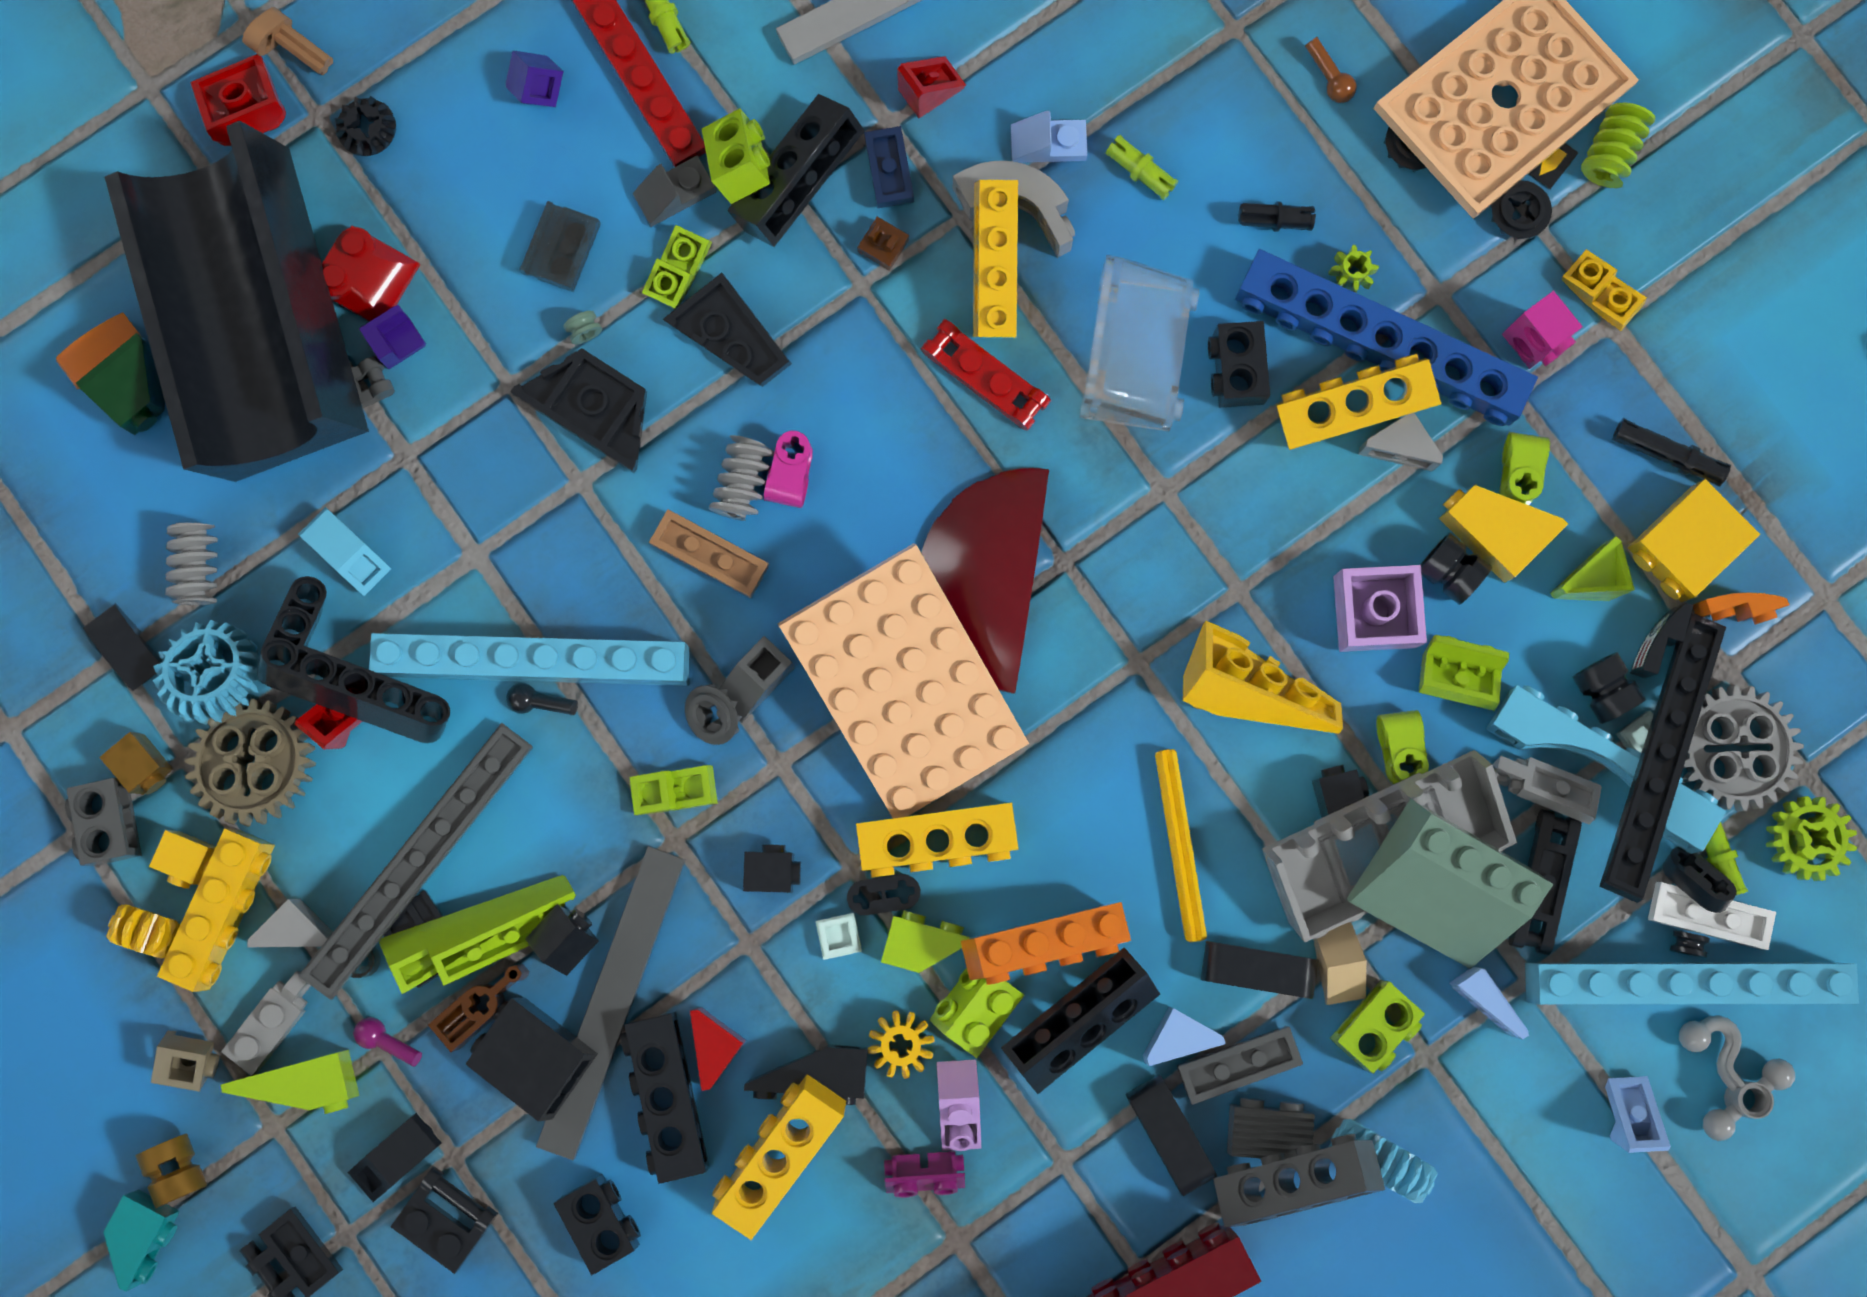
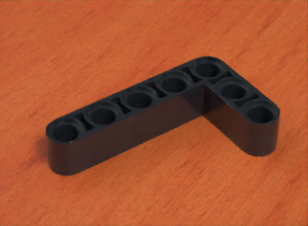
[257,576,450,743]

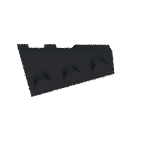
[663,272,792,387]

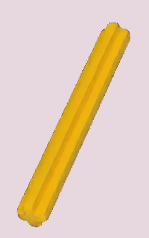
[1155,749,1207,942]

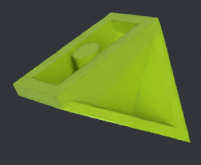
[1550,536,1635,601]

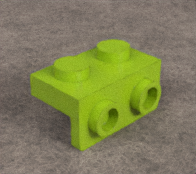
[1419,635,1509,711]
[930,968,1025,1058]

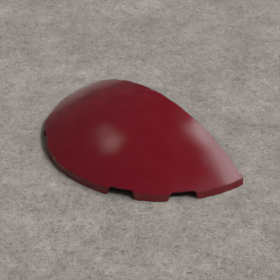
[921,468,1049,694]

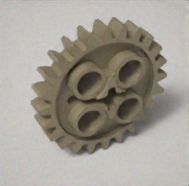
[185,699,316,827]

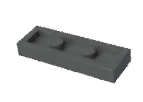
[1176,1026,1303,1105]

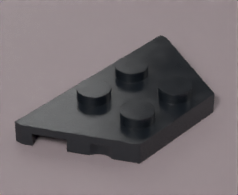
[510,348,647,473]

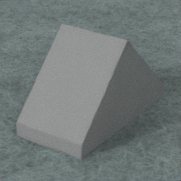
[1358,413,1443,471]
[247,899,333,947]

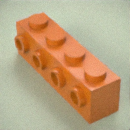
[960,902,1131,985]

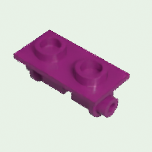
[884,1151,965,1198]

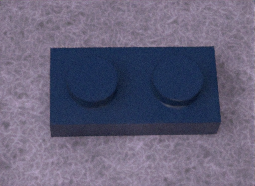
[864,126,914,209]

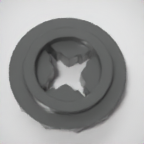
[685,683,742,745]

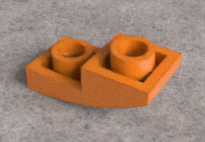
[56,312,140,390]
[1693,592,1789,625]

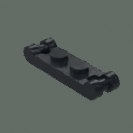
[1508,809,1582,956]

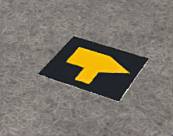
[1529,143,1578,189]

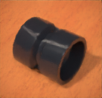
[1420,532,1492,605]
[1572,652,1646,724]

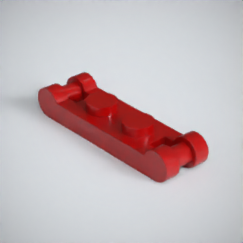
[920,319,1051,431]

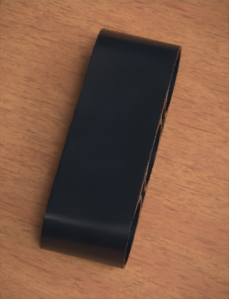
[1200,941,1319,999]
[1125,1074,1218,1196]

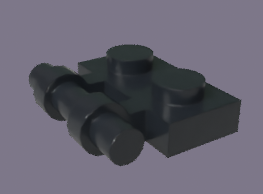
[240,1206,343,1297]

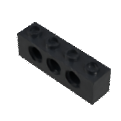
[727,94,865,247]
[1001,947,1160,1094]
[621,1012,710,1184]

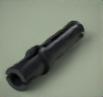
[1612,418,1731,487]

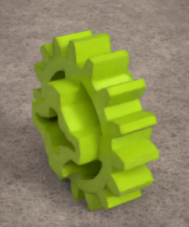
[1766,796,1857,881]

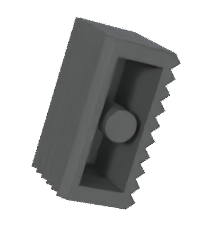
[1227,1098,1315,1159]

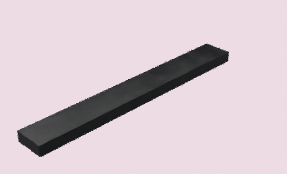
[1599,613,1726,903]

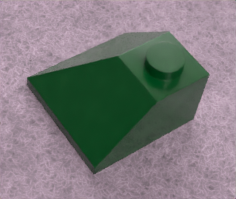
[76,333,165,435]

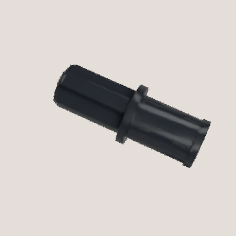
[1238,201,1316,232]

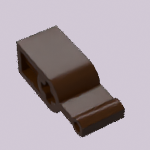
[428,964,530,1052]

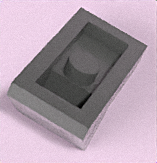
[633,155,717,227]

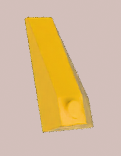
[1183,621,1343,734]

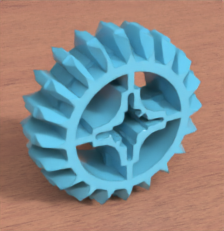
[153,620,260,725]
[1329,1119,1438,1203]

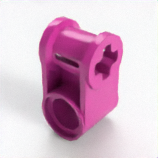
[764,431,813,508]

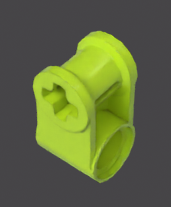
[1499,432,1550,505]
[1376,710,1429,784]

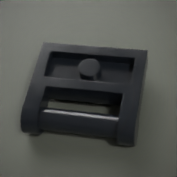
[390,1166,498,1274]

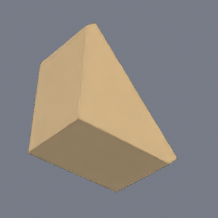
[1313,922,1367,1005]

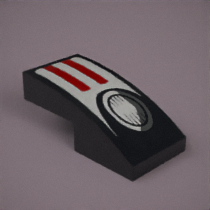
[1630,603,1693,678]

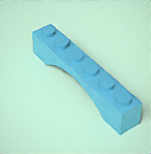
[1486,685,1727,854]

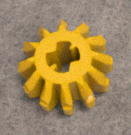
[106,904,180,959]
[868,1010,934,1079]

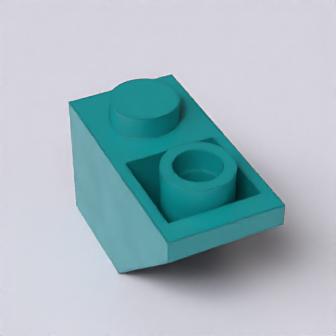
[103,1189,180,1292]

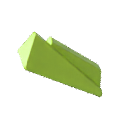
[379,875,576,994]

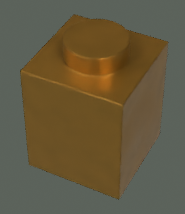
[99,732,174,795]

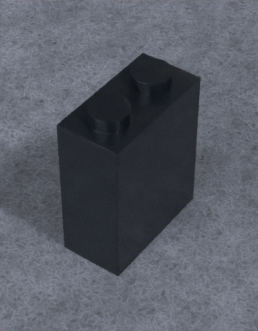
[466,998,598,1121]

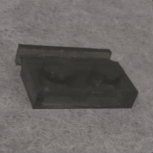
[520,201,601,292]

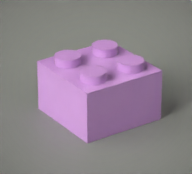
[1333,565,1427,652]

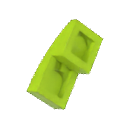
[629,765,718,815]

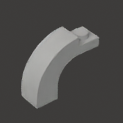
[952,161,1075,258]

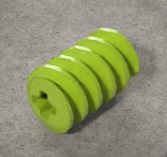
[1581,102,1656,189]

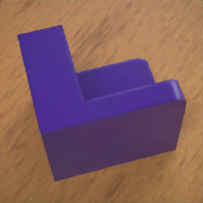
[506,50,564,107]
[359,305,426,369]

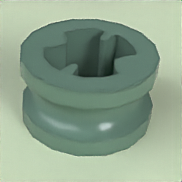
[563,311,603,345]

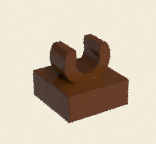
[857,216,909,271]

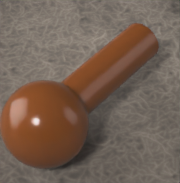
[1305,37,1357,103]

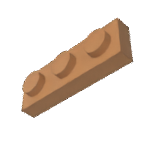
[649,509,770,598]

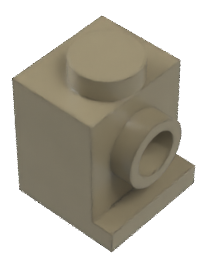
[151,1030,219,1092]

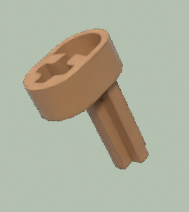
[242,7,333,75]

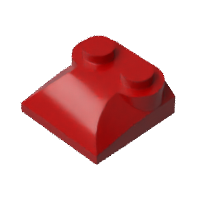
[190,54,286,146]
[322,226,420,322]

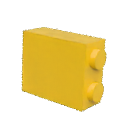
[1627,479,1760,603]

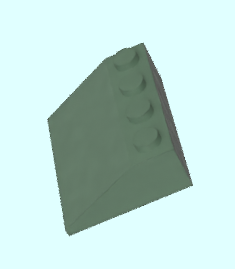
[1346,798,1553,969]

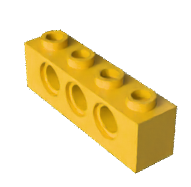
[973,180,1018,337]
[1276,354,1441,450]
[856,803,1019,878]
[711,1074,846,1240]

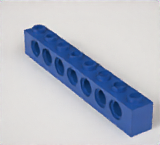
[1234,249,1538,426]

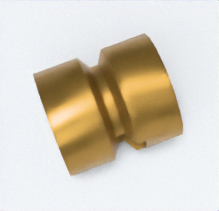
[135,1133,207,1208]

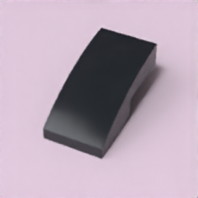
[83,603,163,691]

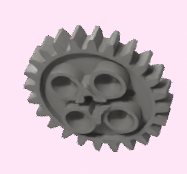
[1682,685,1804,812]

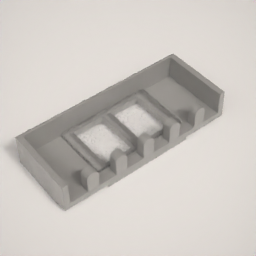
[1262,750,1517,942]

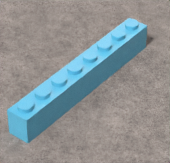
[369,633,690,686]
[1525,962,1859,1005]

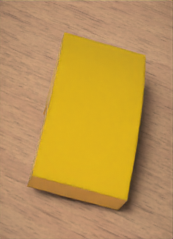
[1562,249,1647,331]

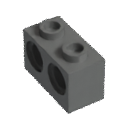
[65,778,142,866]

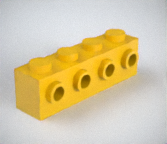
[157,828,275,992]

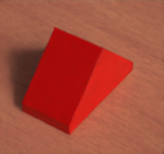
[897,56,966,118]
[690,1008,746,1091]

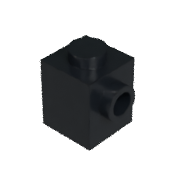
[1312,765,1369,818]
[743,845,801,893]
[525,904,599,976]

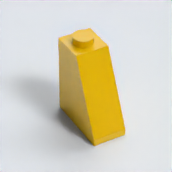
[1439,485,1568,583]

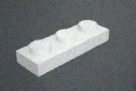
[1648,882,1776,950]

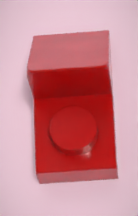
[294,688,363,750]

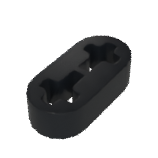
[1663,847,1737,913]
[847,874,921,915]

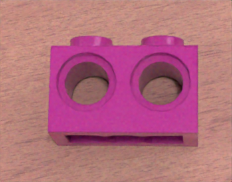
[1502,290,1583,369]

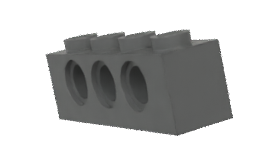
[1213,1134,1385,1227]

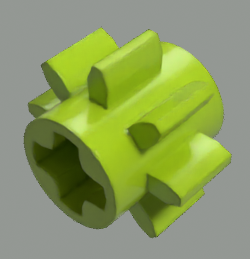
[1328,245,1379,293]

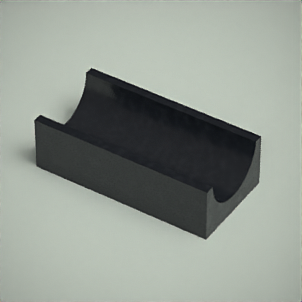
[105,121,369,482]

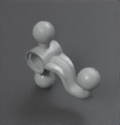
[1679,1015,1795,1141]

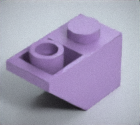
[937,1060,981,1151]

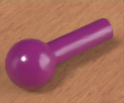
[353,1017,422,1067]

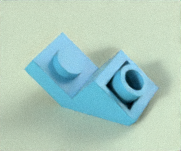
[298,507,391,596]

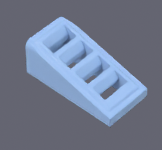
[1449,967,1529,1040]

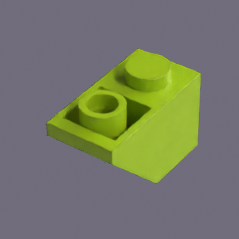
[881,910,970,973]

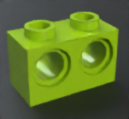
[701,108,770,204]
[1330,980,1425,1074]

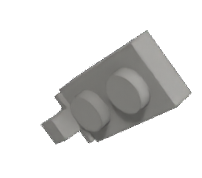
[1492,756,1602,825]
[221,971,311,1076]

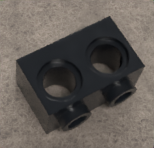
[1208,321,1270,408]
[553,1174,641,1276]

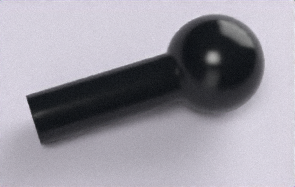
[506,683,578,715]

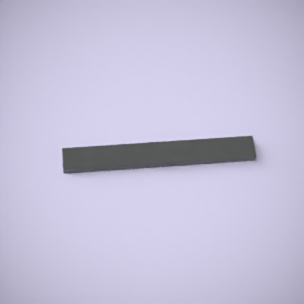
[298,723,533,1000]
[536,846,686,1161]

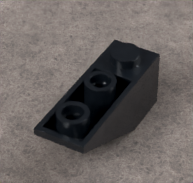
[744,1044,868,1105]

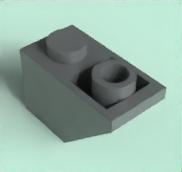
[719,636,795,723]

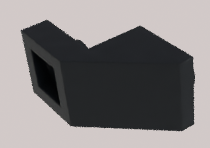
[347,1113,442,1202]

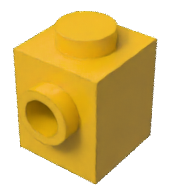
[149,830,216,889]

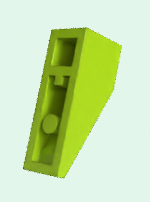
[220,1050,360,1114]

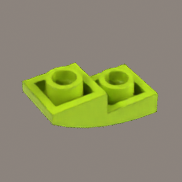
[642,225,712,309]

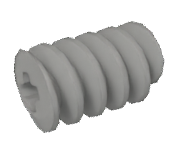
[709,435,774,521]
[165,523,218,605]

